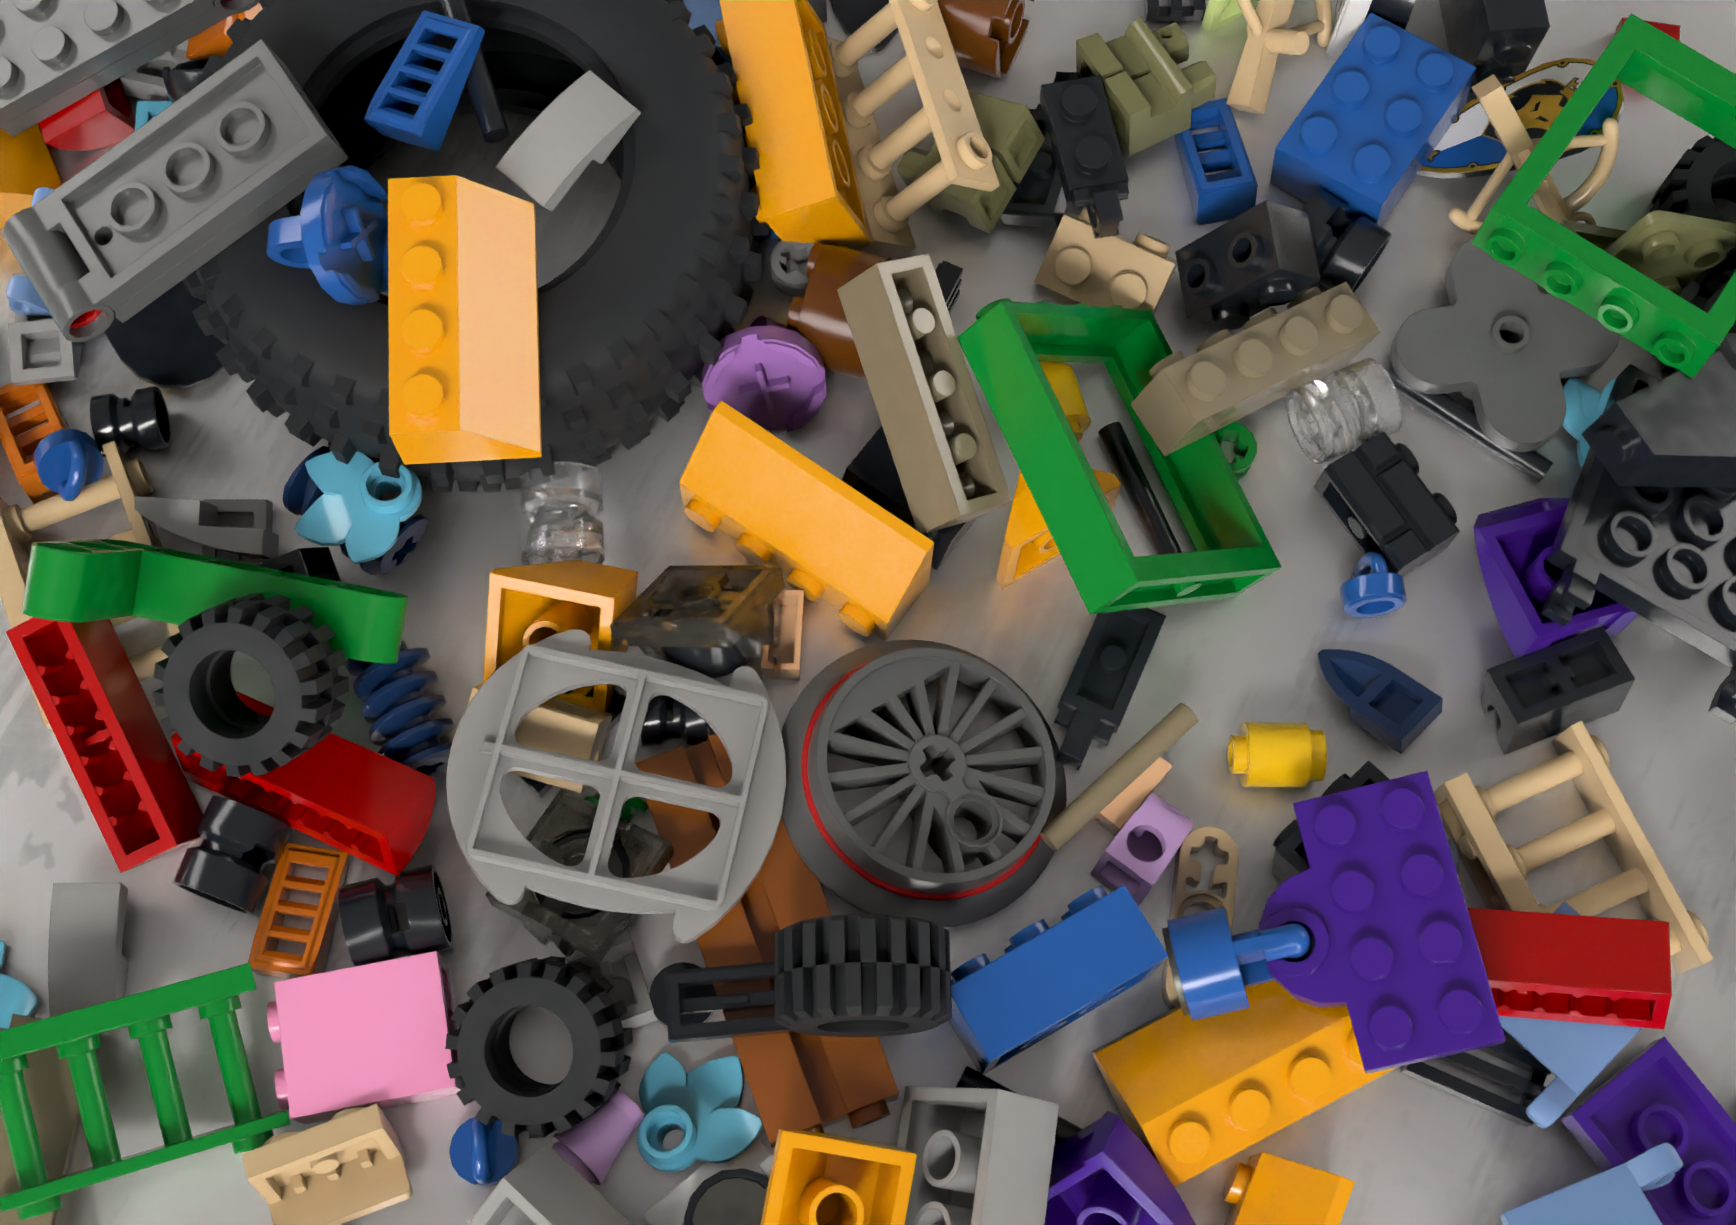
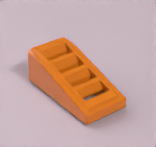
[0,383,70,504]
[248,843,351,979]

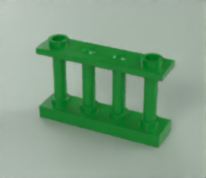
[0,963,291,1221]

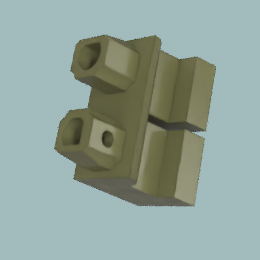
[1076,17,1216,156]
[897,91,1045,234]

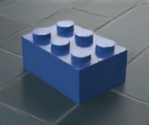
[1270,13,1476,227]
[949,885,1169,1075]

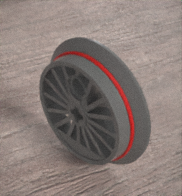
[781,639,1067,928]

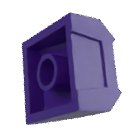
[1473,498,1639,659]
[1044,1111,1196,1225]

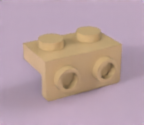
[1034,207,1178,315]
[242,1103,413,1225]

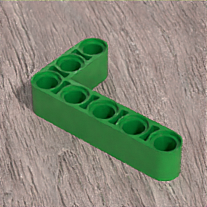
[22,539,409,664]

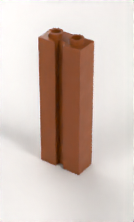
[635,733,899,1148]

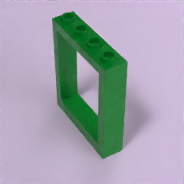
[1472,13,1736,379]
[957,298,1282,614]

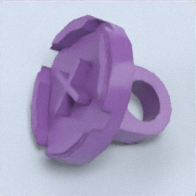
[702,315,826,433]

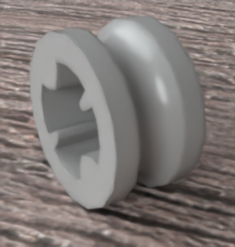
[770,240,815,297]

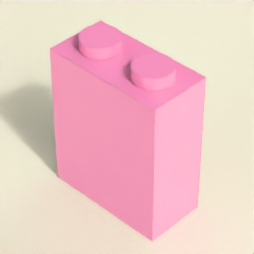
[267,951,465,1124]

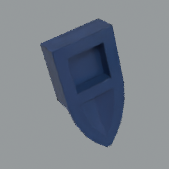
[1318,649,1443,754]

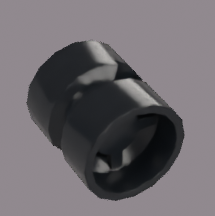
[1301,188,1392,293]
[172,795,293,915]
[338,864,453,966]

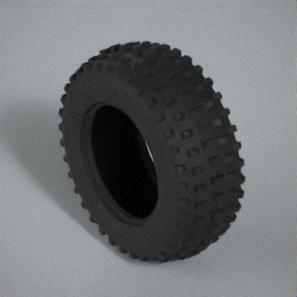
[182,0,769,493]

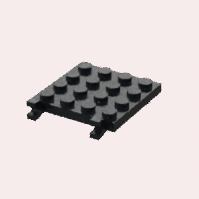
[1541,363,1736,724]

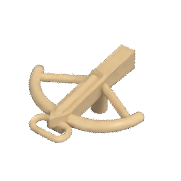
[1226,0,1333,114]
[1448,74,1619,236]

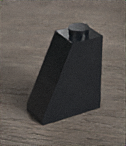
[1581,351,1736,488]

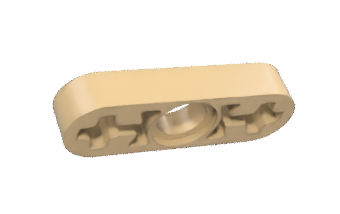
[1161,826,1239,1010]

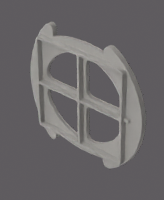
[446,629,786,943]

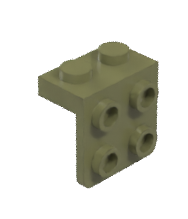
[1560,210,1736,296]

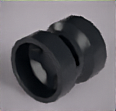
[89,387,171,457]
[641,695,709,747]

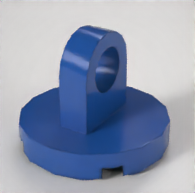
[266,165,388,306]

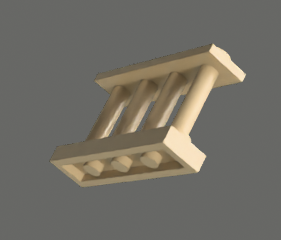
[827,0,1000,259]
[0,441,180,733]
[1434,721,1713,974]

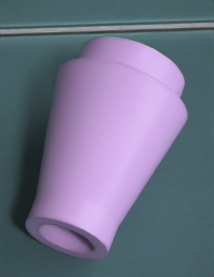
[551,1089,645,1186]

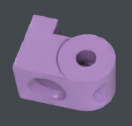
[1090,791,1195,907]

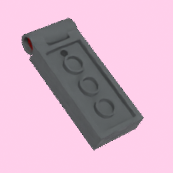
[0,0,259,137]
[2,39,349,342]

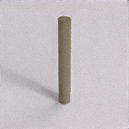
[1039,703,1198,852]

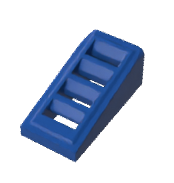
[364,10,485,152]
[1174,98,1258,225]

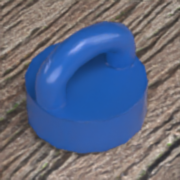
[34,429,104,501]
[1339,551,1407,618]
[449,1117,521,1186]

